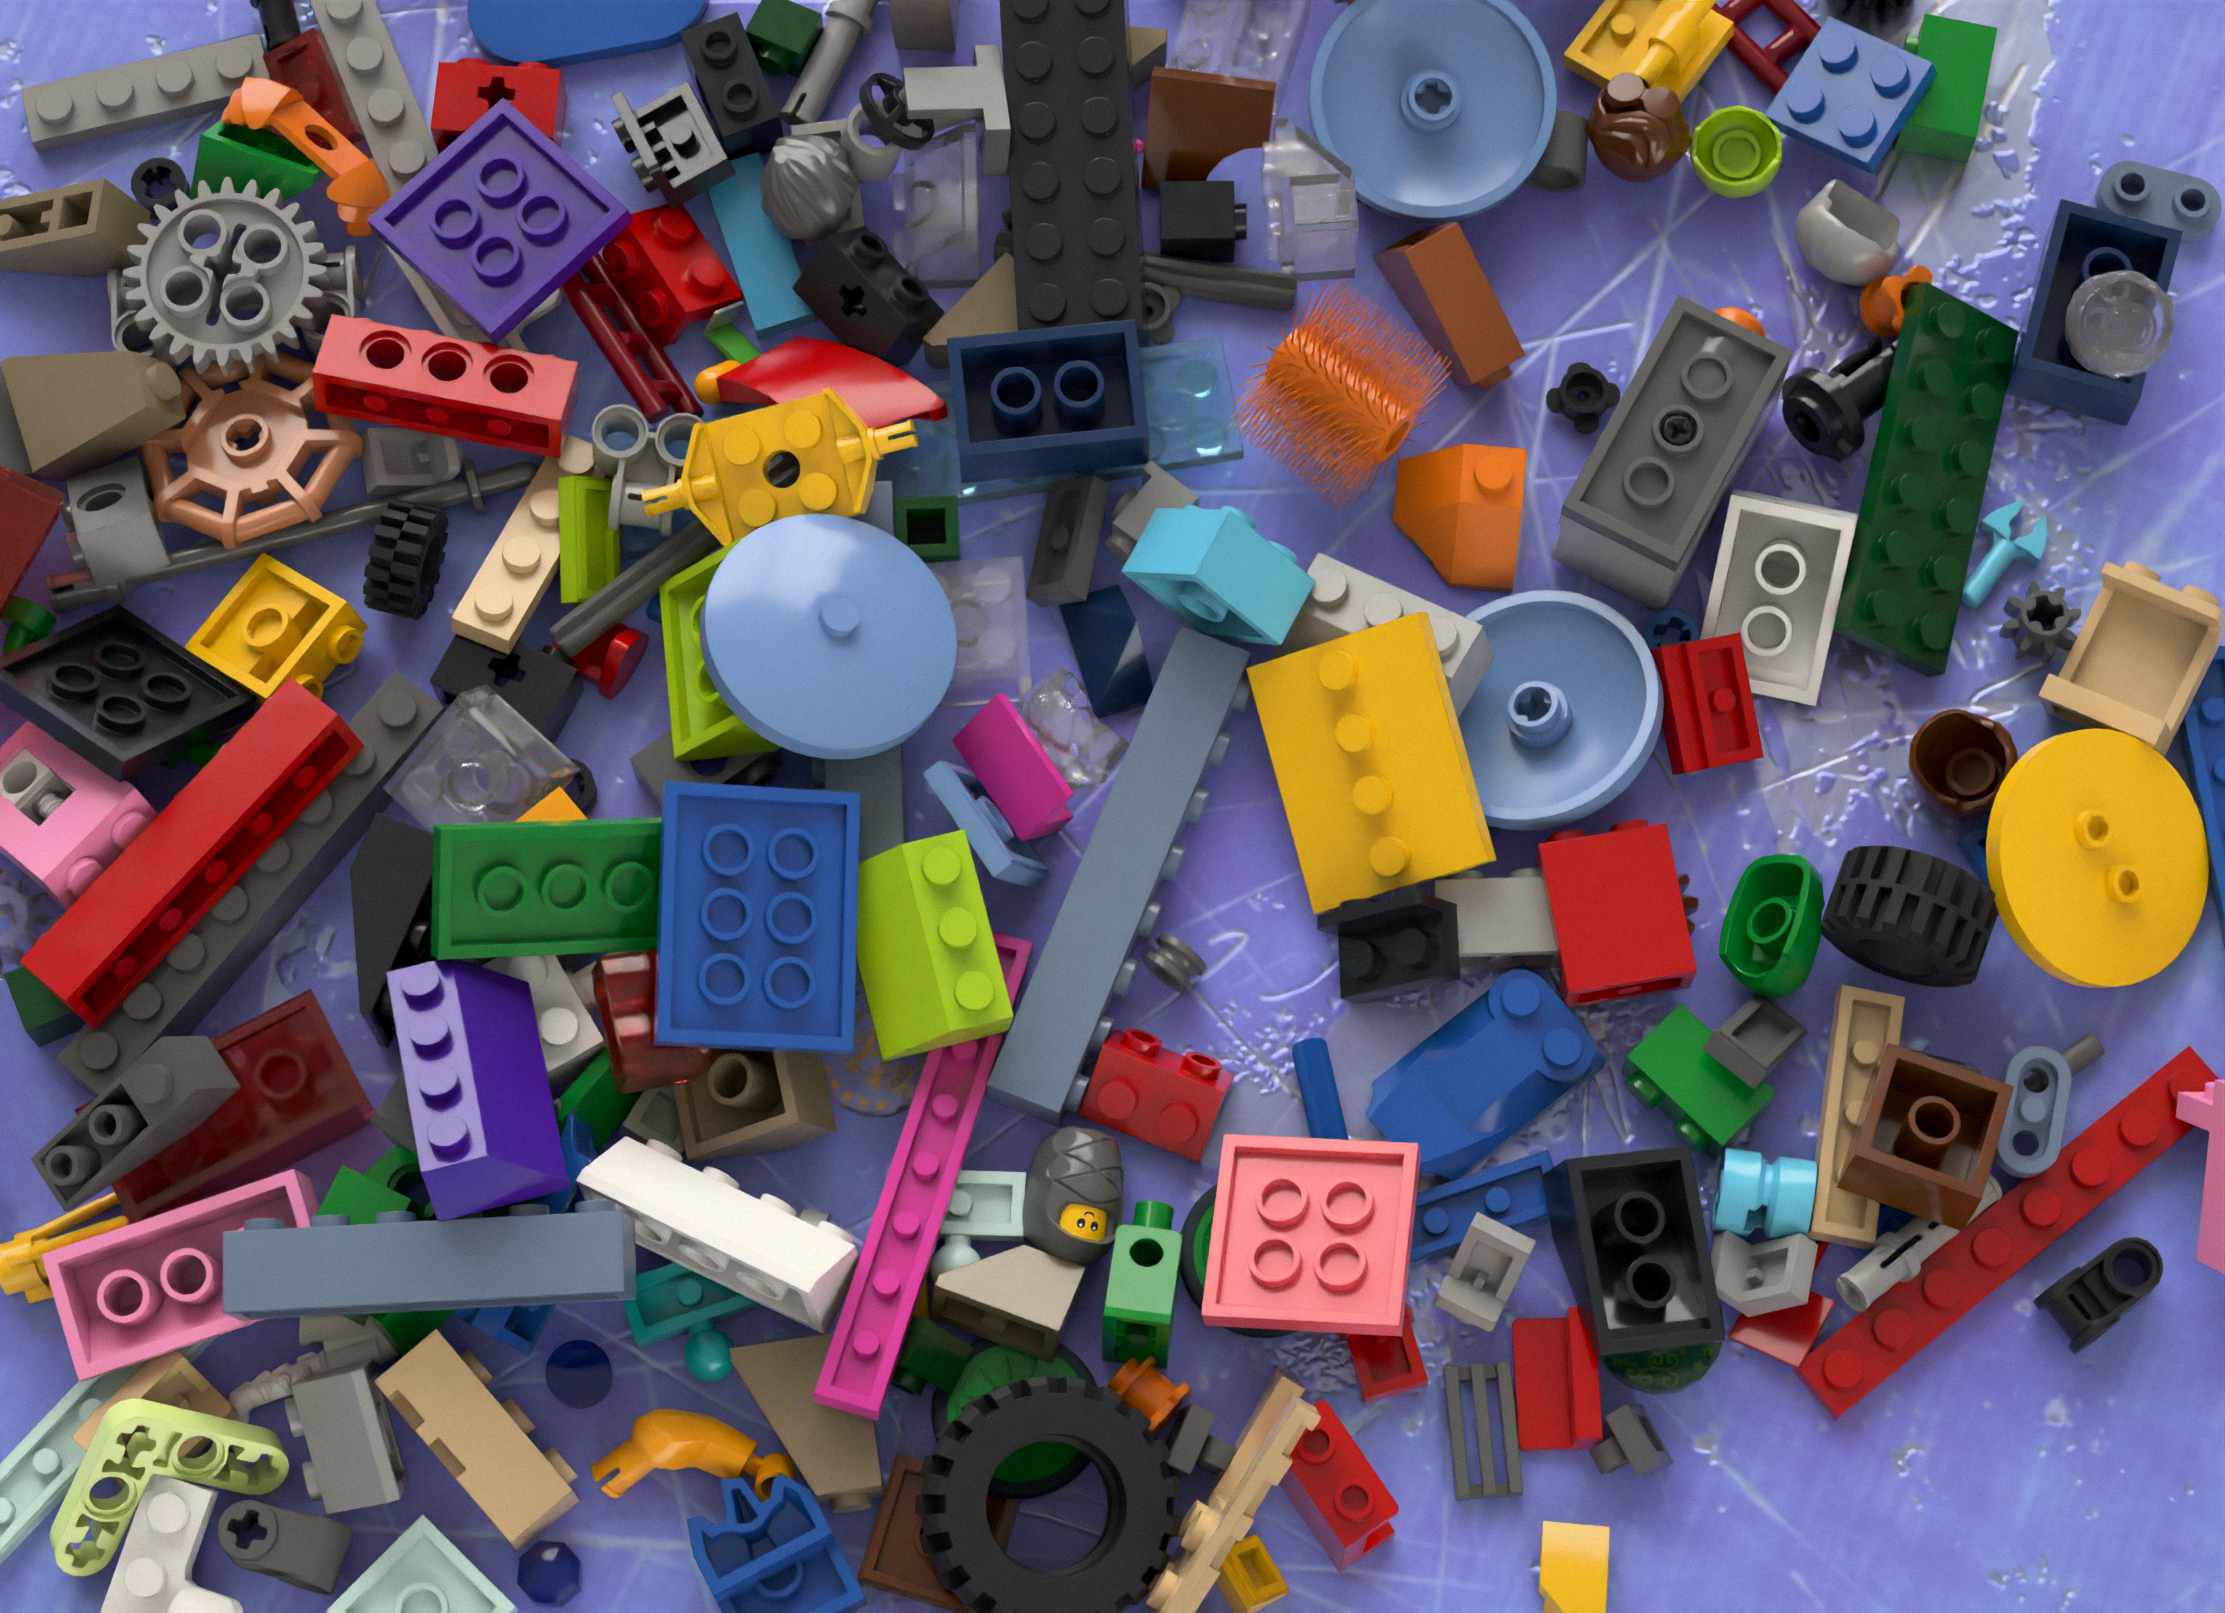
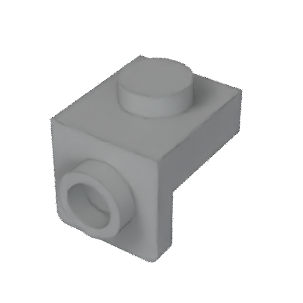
[360,428,463,495]
[1433,1212,1536,1332]
[1711,1230,1818,1317]

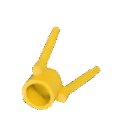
[0,1190,129,1304]

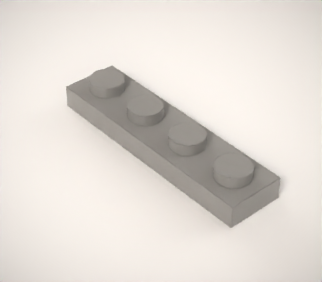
[309,0,438,196]
[21,33,272,153]

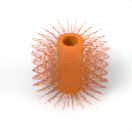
[1230,279,1452,510]

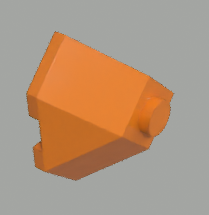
[1393,443,1527,593]

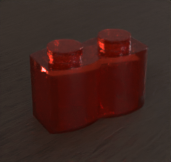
[591,948,710,1094]

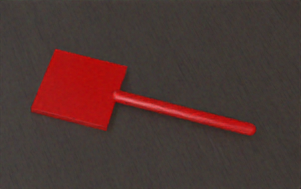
[1728,1240,1835,1370]

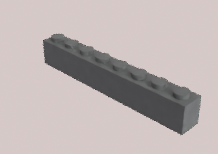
[55,669,454,1098]

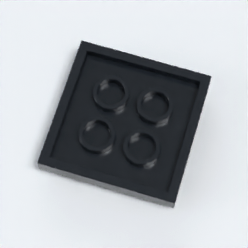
[0,604,257,783]

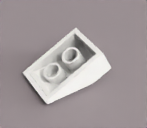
[1700,488,1858,706]

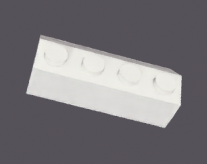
[576,1136,860,1334]

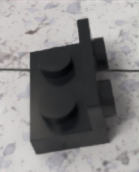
[1317,886,1460,1003]

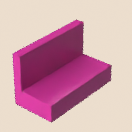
[951,693,1075,842]

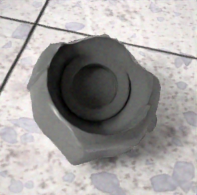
[760,135,860,242]

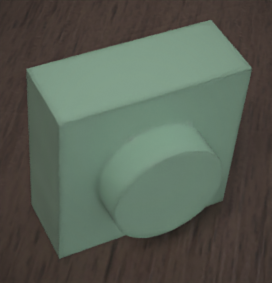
[618,1073,685,1155]

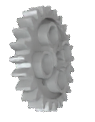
[123,177,330,377]

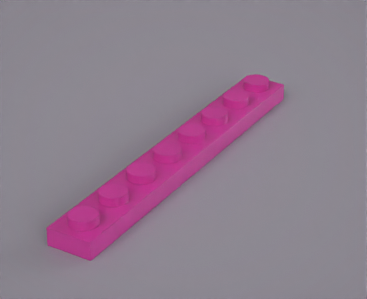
[814,931,1033,1421]

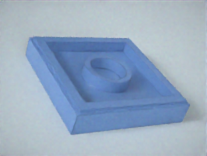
[922,760,1049,889]

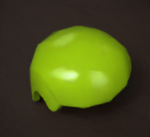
[1690,105,1783,199]

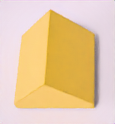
[1215,1534,1290,1613]

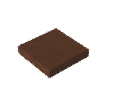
[857,1453,1022,1613]

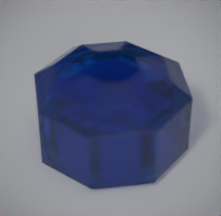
[517,1541,583,1607]

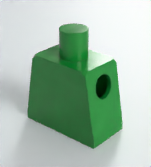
[1102,1200,1183,1369]

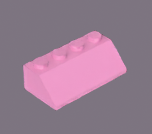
[42,1169,319,1382]

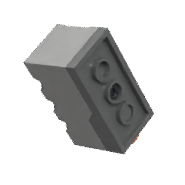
[1551,295,1793,611]

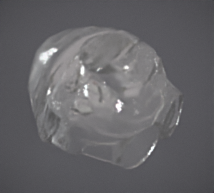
[1016,668,1129,792]

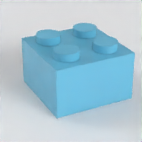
[1121,505,1316,645]

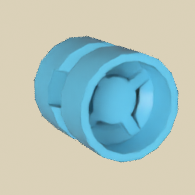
[1711,1147,1817,1240]

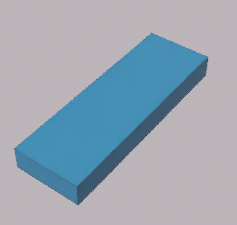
[706,152,816,339]

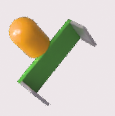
[694,301,762,405]

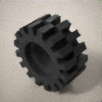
[363,498,448,620]

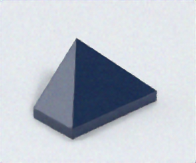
[1059,584,1153,720]

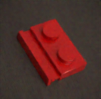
[1650,633,1764,775]

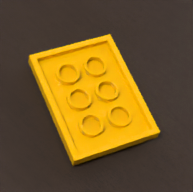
[1246,612,1497,914]

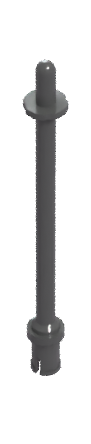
[45,459,538,615]

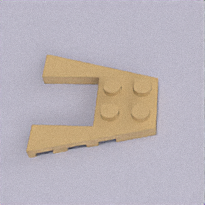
[1146,1368,1321,1613]

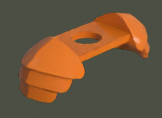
[221,77,392,236]

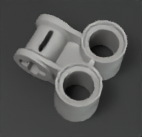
[592,404,706,537]

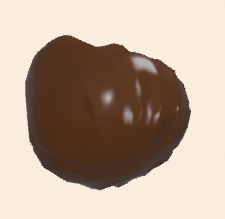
[1908,709,2019,822]

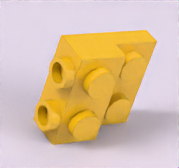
[184,552,368,707]

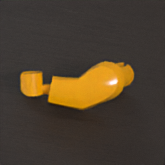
[591,1409,795,1502]

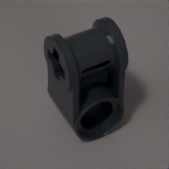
[2033,1237,2163,1355]

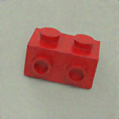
[602,204,743,347]
[1079,1029,1235,1162]

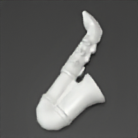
[228,1315,401,1446]

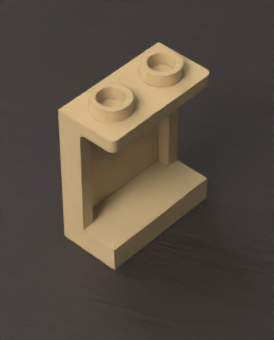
[2038,561,2225,757]

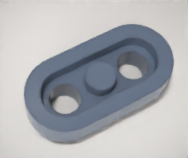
[2095,161,2222,243]
[1994,1046,2072,1178]

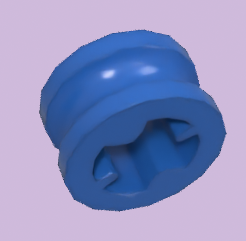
[1642,608,1700,650]

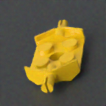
[641,388,918,547]

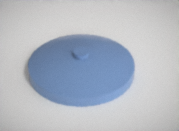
[1308,0,1557,223]
[699,514,957,760]
[1458,590,1664,831]

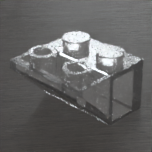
[1164,0,1311,121]
[1261,117,1359,282]

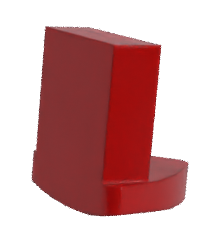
[550,604,649,700]
[1336,1303,1428,1404]

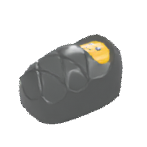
[1022,1126,1124,1266]

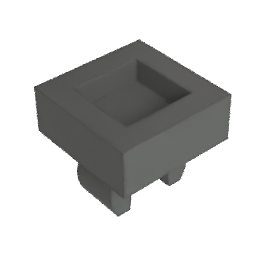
[1165,1403,1236,1480]
[1589,1404,1674,1476]

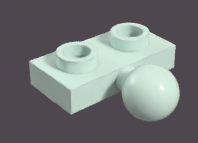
[930,1170,1027,1283]

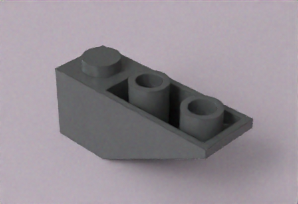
[31,1035,241,1212]

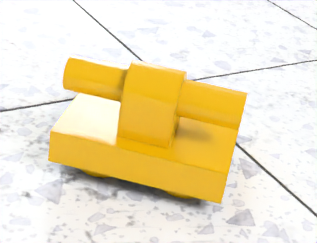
[1563,0,1734,111]

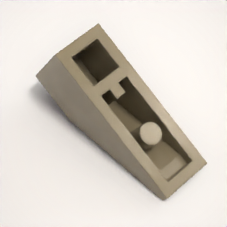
[0,178,151,276]

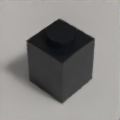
[1160,181,1247,263]

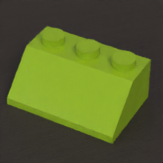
[659,537,782,761]
[856,829,1014,1062]

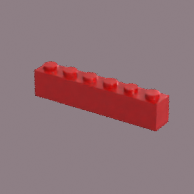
[19,677,365,1030]

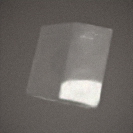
[893,123,981,289]

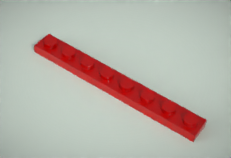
[1793,1046,2220,1421]

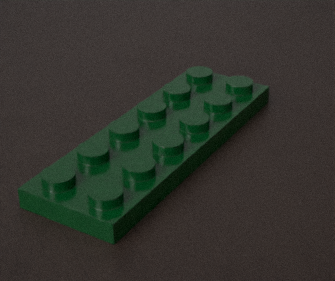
[1833,282,2019,677]

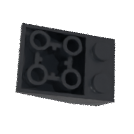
[350,812,437,1048]

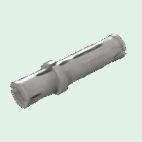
[779,0,879,126]
[1835,1173,2003,1312]

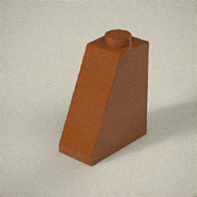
[1372,222,1526,390]

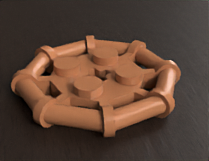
[135,349,364,549]

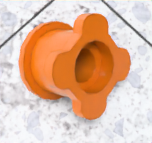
[1859,265,1932,338]
[1107,1356,1192,1438]

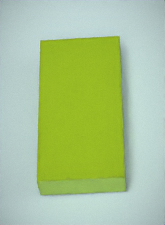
[558,476,621,605]

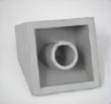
[284,1358,409,1514]

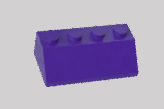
[386,959,570,1222]

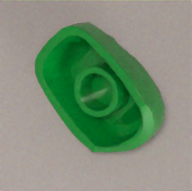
[1719,854,1825,998]

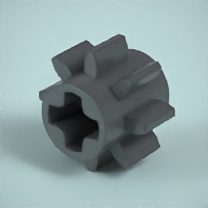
[1999,582,2082,665]

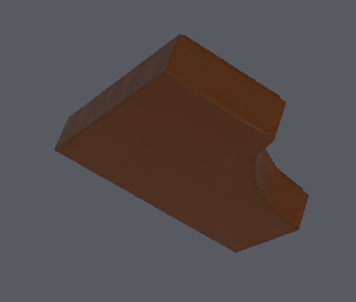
[1141,66,1277,190]

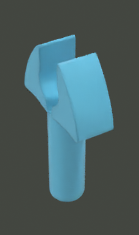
[1961,501,2047,608]

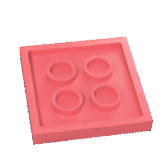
[1201,1134,1421,1336]

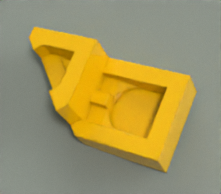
[1538,1521,1610,1613]

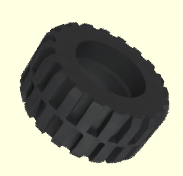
[915,1376,1181,1613]

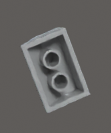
[1273,552,1494,720]

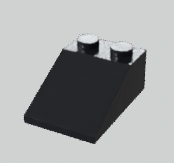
[1542,1145,1726,1357]

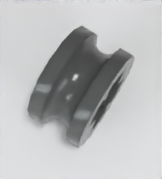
[1142,933,1207,994]

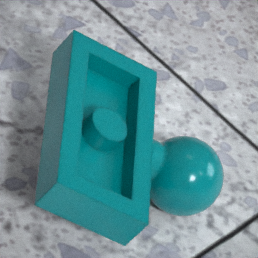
[622,1262,764,1382]

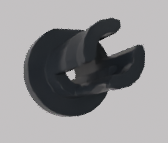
[1782,335,1898,464]

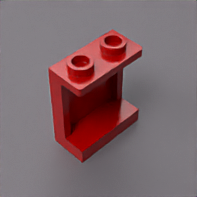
[1534,819,1697,1008]
[1279,1400,1399,1573]

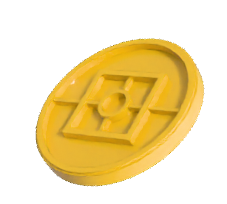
[1986,728,2209,988]

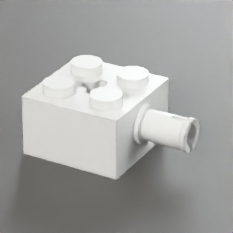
[481,952,643,1094]

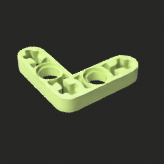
[49,1399,289,1576]

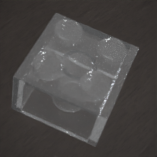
[925,556,1033,707]
[383,684,580,833]

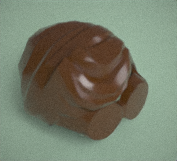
[1587,72,1691,184]

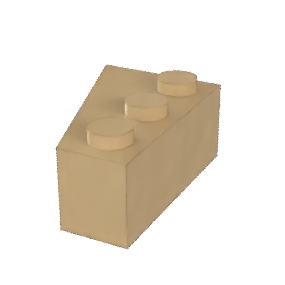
[374,1329,580,1553]

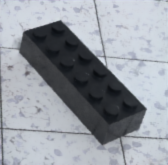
[999,0,1149,347]

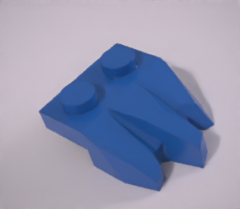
[686,1474,868,1613]

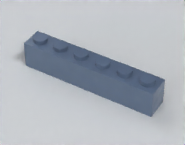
[223,1200,636,1321]

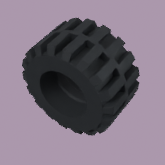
[1820,846,1998,987]

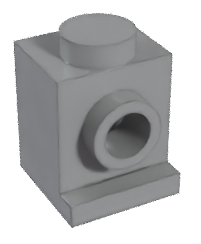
[1105,460,1199,564]

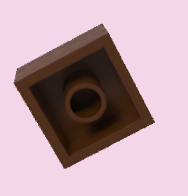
[1837,1043,2014,1231]

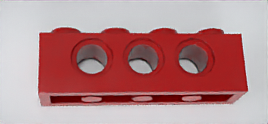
[312,314,578,459]

